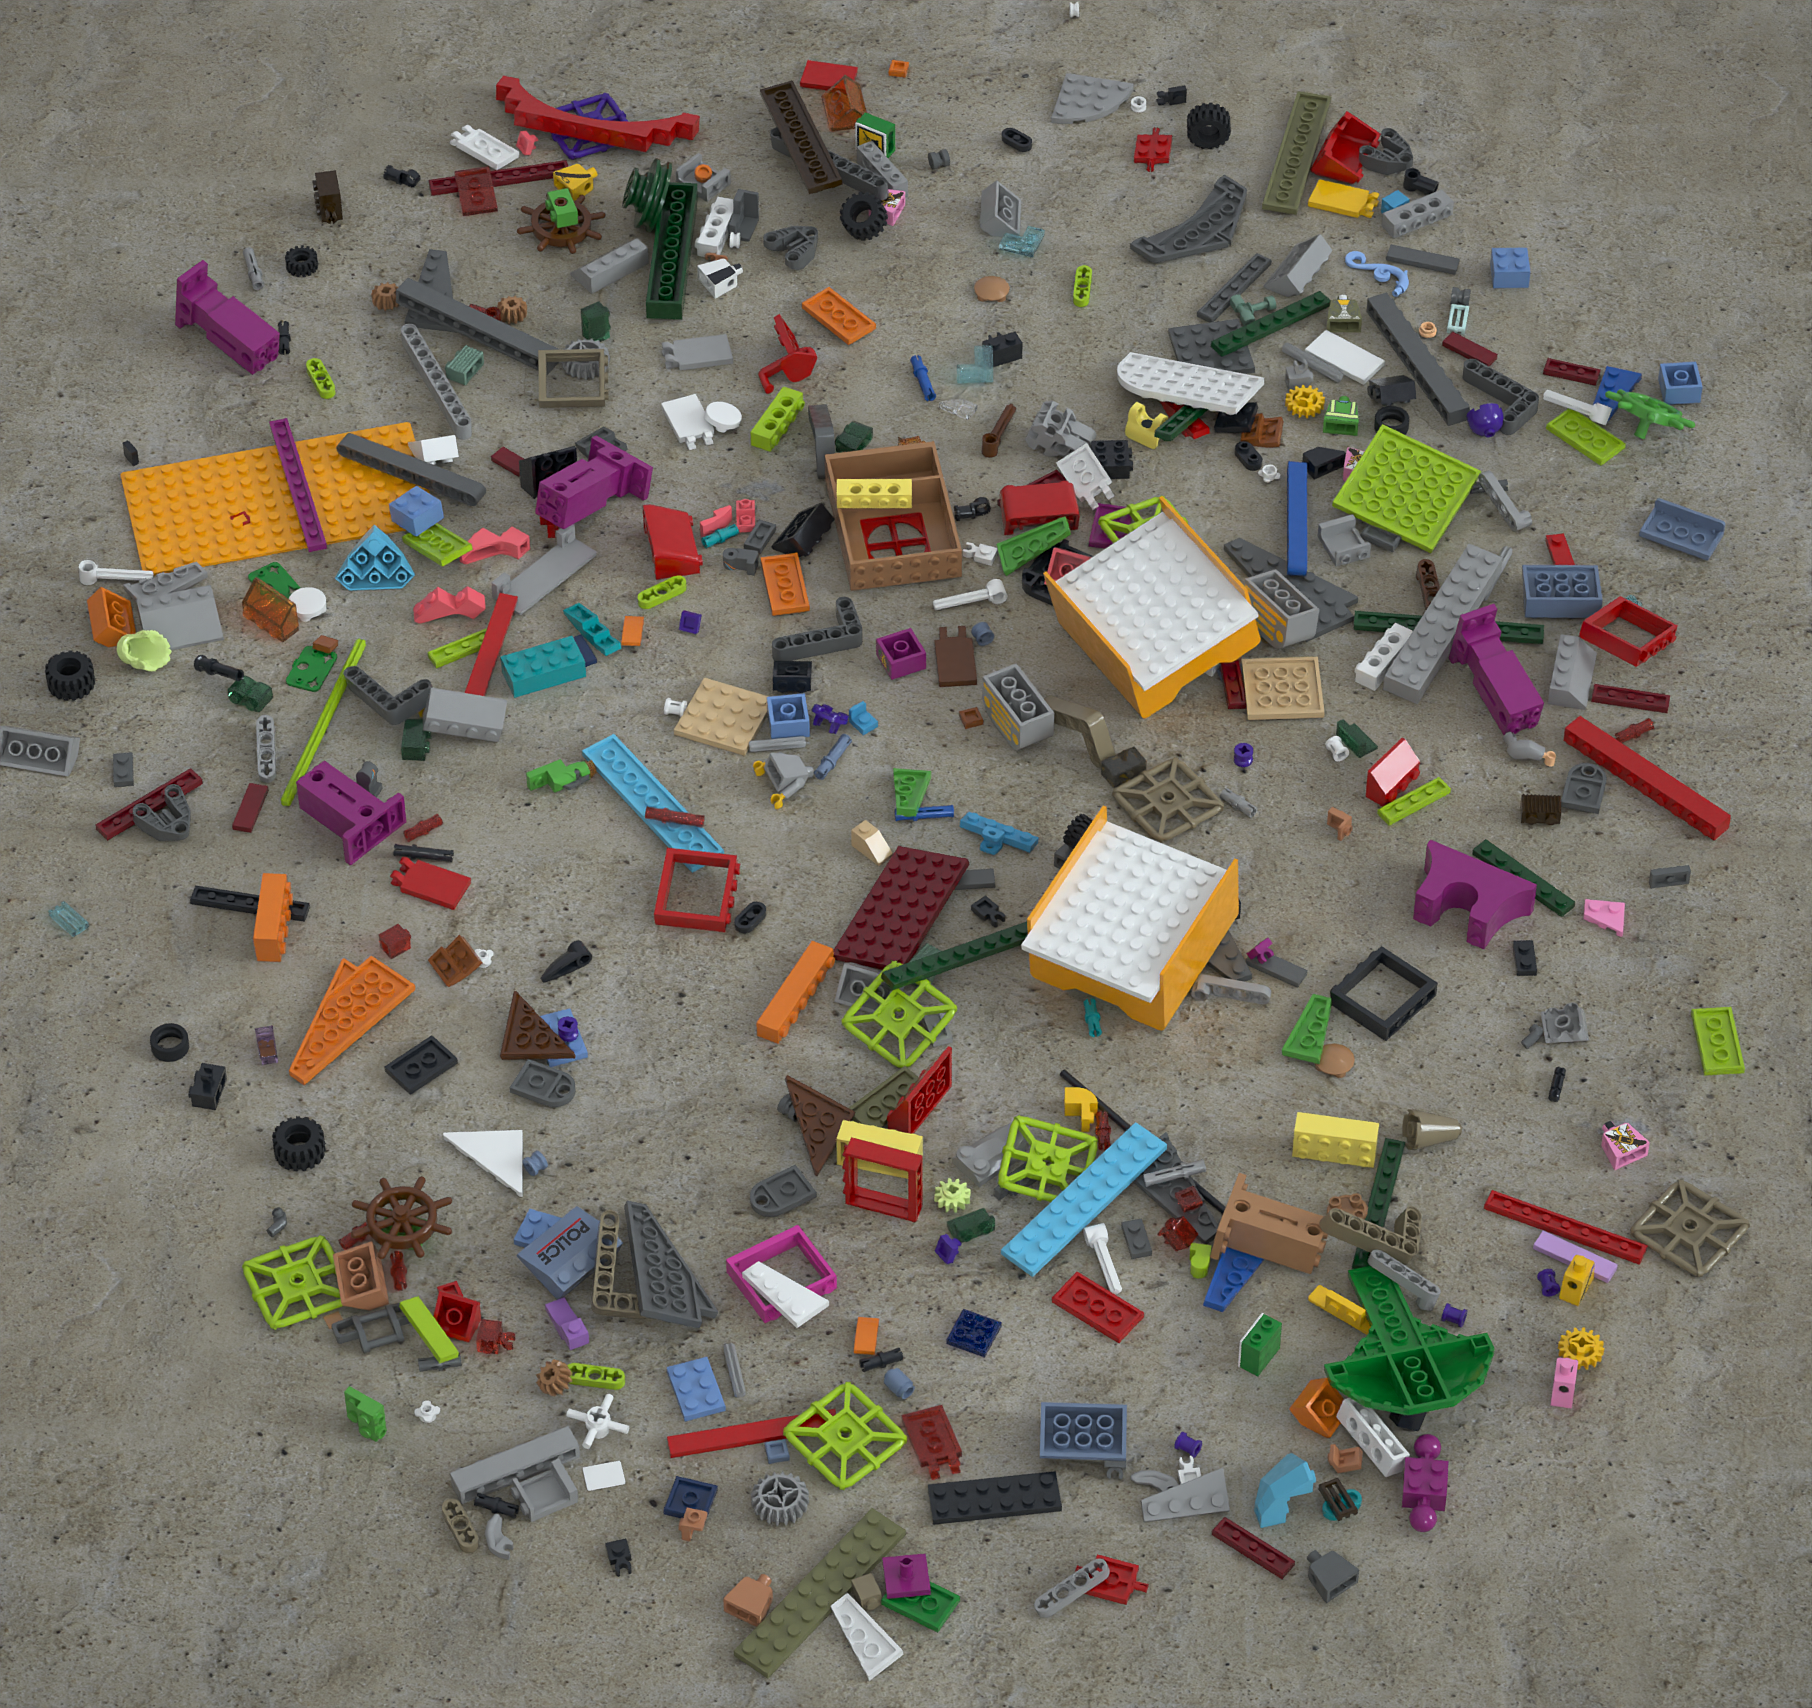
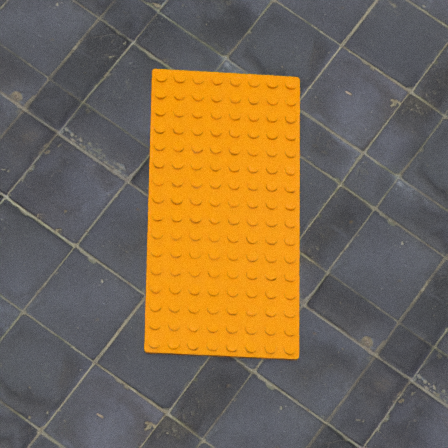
[120,422,438,576]

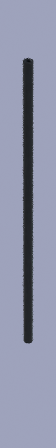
[1060,1069,1226,1215]

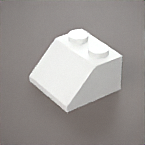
[408,435,459,465]

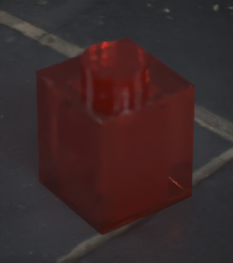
[379,924,411,959]

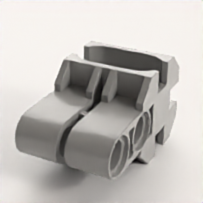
[1025,401,1097,457]

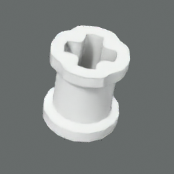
[664,698,687,717]
[1325,736,1349,761]

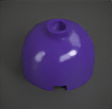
[1466,403,1504,438]

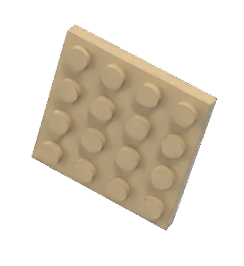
[1241,657,1325,720]
[674,678,769,756]

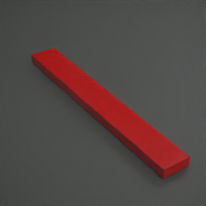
[465,593,518,696]
[1484,1190,1648,1265]
[667,1409,836,1458]

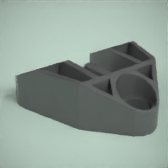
[1359,128,1413,175]
[763,226,818,270]
[133,784,191,841]

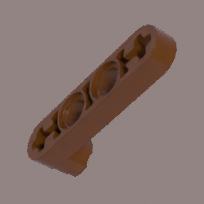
[1416,559,1440,610]

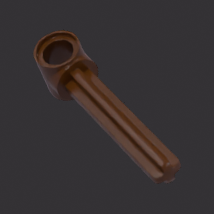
[981,403,1016,458]

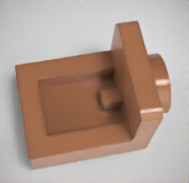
[1327,807,1353,841]
[1328,1444,1363,1473]
[679,1508,707,1541]

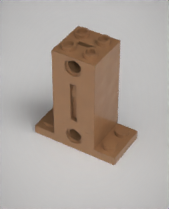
[1210,1173,1328,1274]

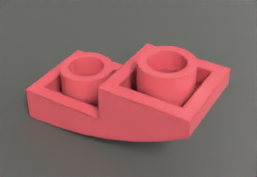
[736,499,755,532]
[700,505,732,537]

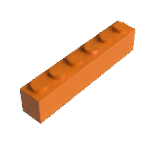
[756,941,835,1044]

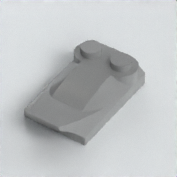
[952,1122,1026,1187]

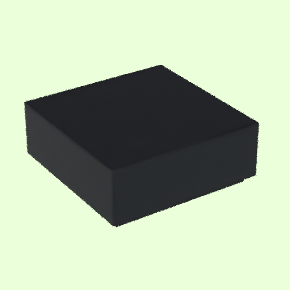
[122,440,139,466]

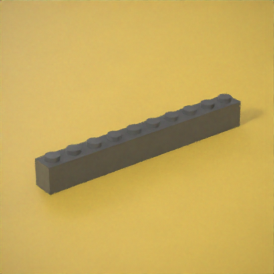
[396,278,560,375]
[1366,292,1470,426]

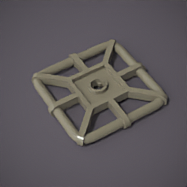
[1112,757,1224,843]
[1630,1179,1750,1277]

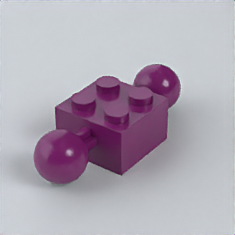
[1402,1434,1449,1532]

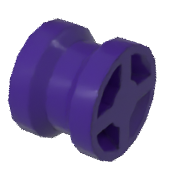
[1234,743,1253,767]
[557,1016,578,1042]

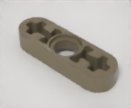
[442,1499,479,1553]

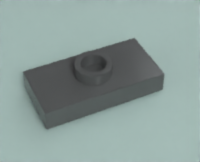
[1360,524,1402,552]

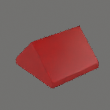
[433,1290,481,1343]

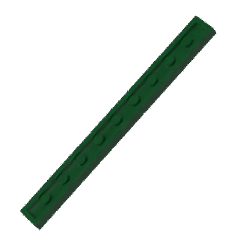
[1353,611,1544,644]
[881,921,1028,990]

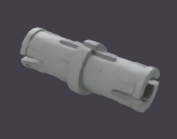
[1220,788,1258,818]

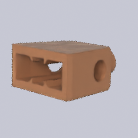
[723,1574,773,1627]

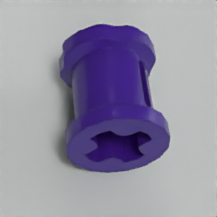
[1537,1269,1560,1297]
[1441,1303,1468,1328]
[1174,1432,1202,1458]

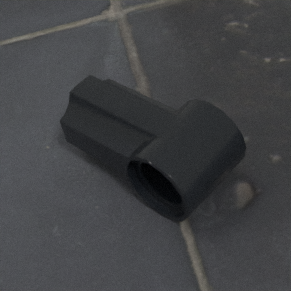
[1403,168,1439,194]

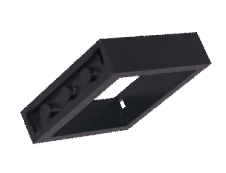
[1330,946,1438,1041]

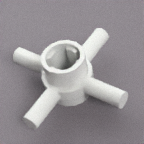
[567,1394,629,1449]

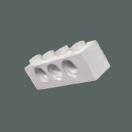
[695,197,734,258]
[1354,623,1413,691]
[1336,1398,1410,1477]

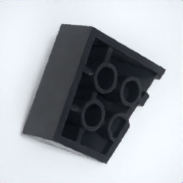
[519,446,577,499]

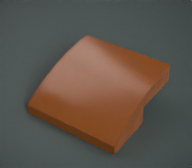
[1241,413,1284,448]
[428,935,483,987]

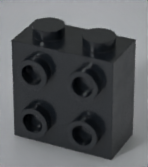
[1367,375,1416,406]
[1091,440,1133,479]

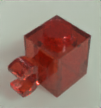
[1157,1216,1199,1251]
[476,1319,516,1354]

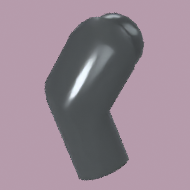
[1521,1024,1543,1049]
[266,1207,287,1237]

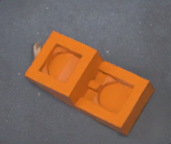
[621,616,644,646]
[854,1317,879,1355]

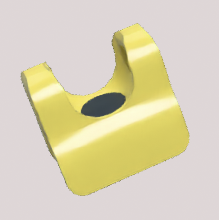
[1125,402,1169,449]

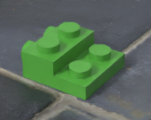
[344,1386,387,1442]

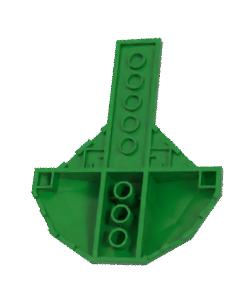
[1324,1266,1494,1415]

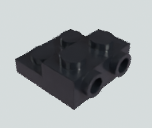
[773,661,812,693]

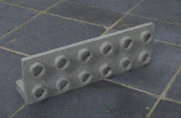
[491,524,597,615]

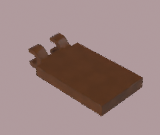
[934,626,977,687]

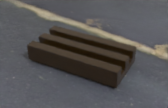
[1318,1477,1358,1522]

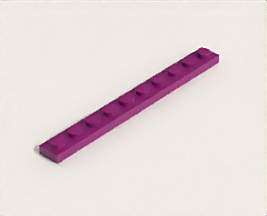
[269,418,327,552]

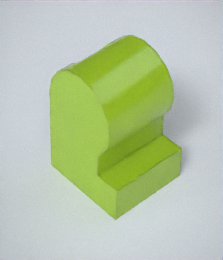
[1189,1243,1212,1279]

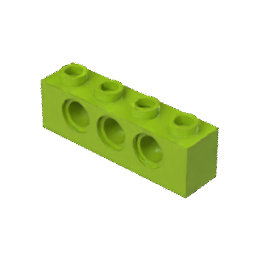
[750,386,805,452]

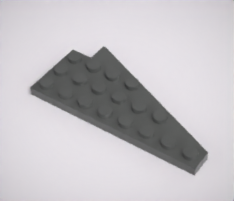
[624,1200,718,1328]

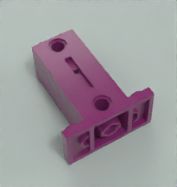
[296,760,407,866]

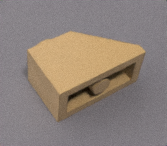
[851,820,893,866]

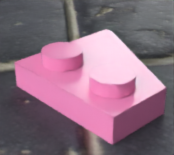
[1584,899,1625,937]

